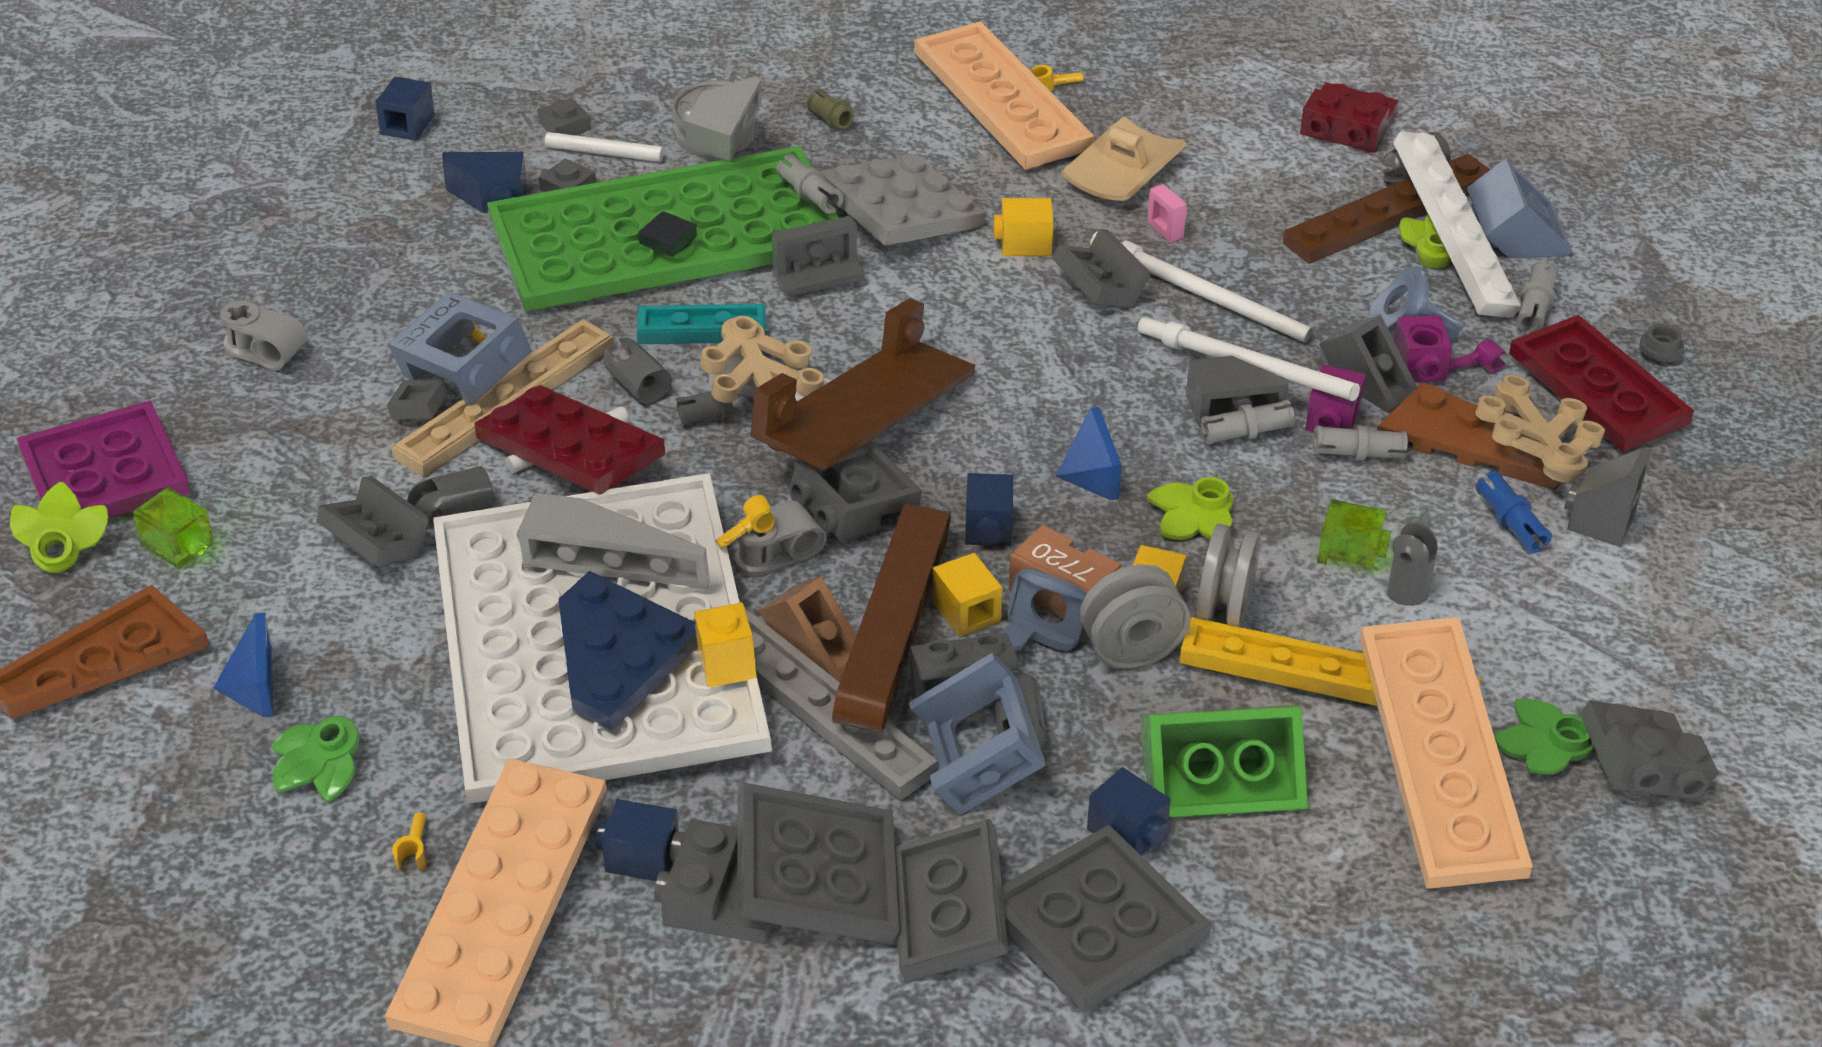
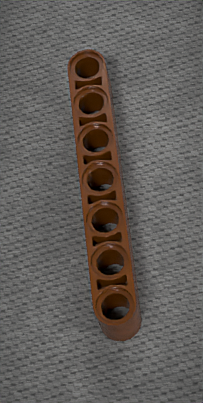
[832,503,951,733]

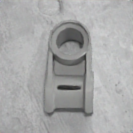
[220,301,308,370]
[734,500,826,577]

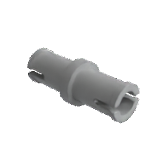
[777,155,843,214]
[1516,260,1559,333]
[1201,399,1295,445]
[1313,425,1408,461]

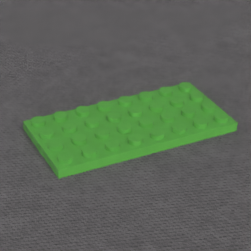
[487,146,839,312]

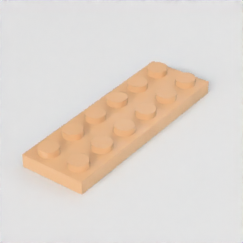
[914,21,1095,170]
[1360,617,1533,889]
[385,758,608,1047]

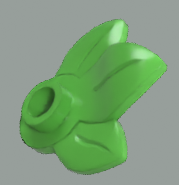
[1494,699,1594,774]
[271,716,360,803]

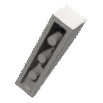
[518,493,710,590]

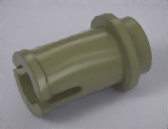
[806,89,854,130]

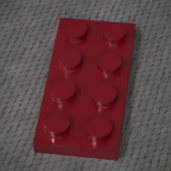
[1509,314,1694,452]
[474,385,666,495]

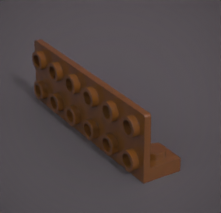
[750,298,975,469]

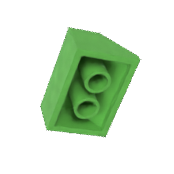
[1140,705,1308,817]

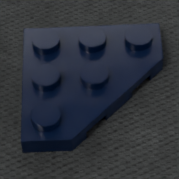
[558,571,698,731]

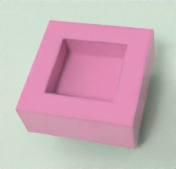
[1147,184,1187,243]

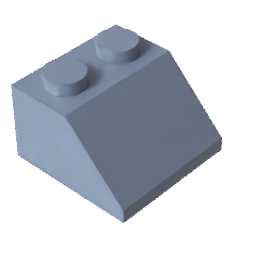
[1467,159,1573,259]

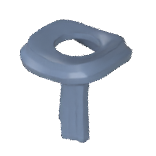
[1370,266,1464,342]
[998,569,1087,652]

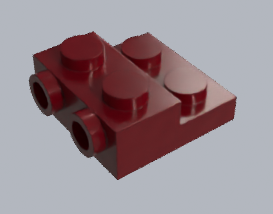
[1300,82,1399,153]

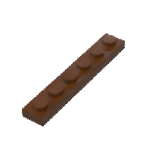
[1283,154,1491,264]

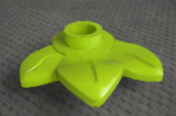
[1399,214,1451,269]
[1147,477,1233,540]
[10,482,108,573]

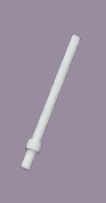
[1090,232,1313,343]
[1138,317,1360,401]

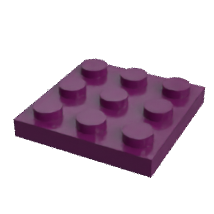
[16,400,190,518]

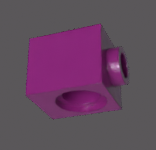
[1394,315,1452,383]
[1305,365,1366,432]

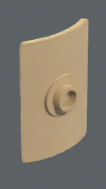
[1061,117,1187,201]

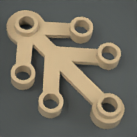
[700,316,824,403]
[1475,375,1605,483]

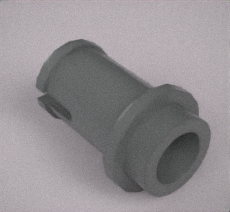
[676,391,734,425]

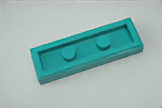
[637,304,766,344]

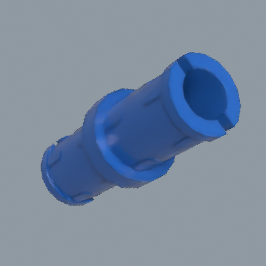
[1476,471,1552,554]

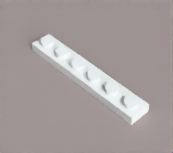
[1393,131,1521,318]

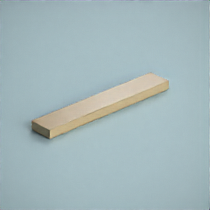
[391,319,614,478]

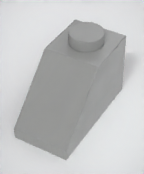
[682,76,762,161]

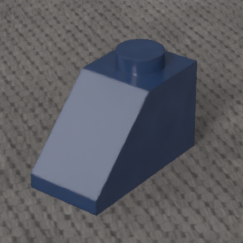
[442,152,527,213]

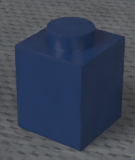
[375,76,435,141]
[965,473,1014,546]
[1087,767,1171,856]
[596,799,679,881]

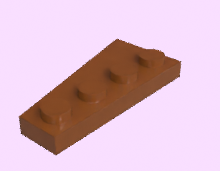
[1377,382,1562,490]
[0,585,209,719]

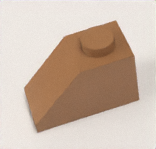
[758,576,856,682]

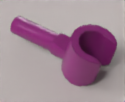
[1448,339,1506,373]

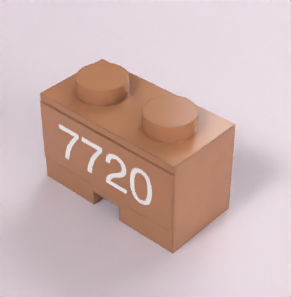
[1008,525,1121,619]

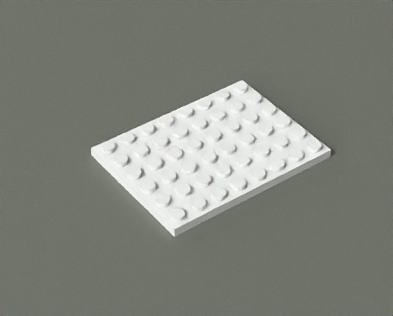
[433,473,772,804]

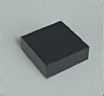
[638,211,697,257]

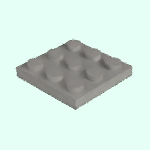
[820,154,986,246]

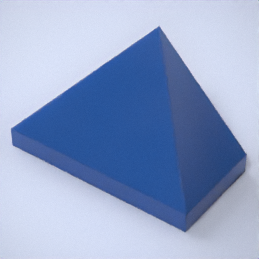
[1055,407,1122,500]
[213,612,273,717]

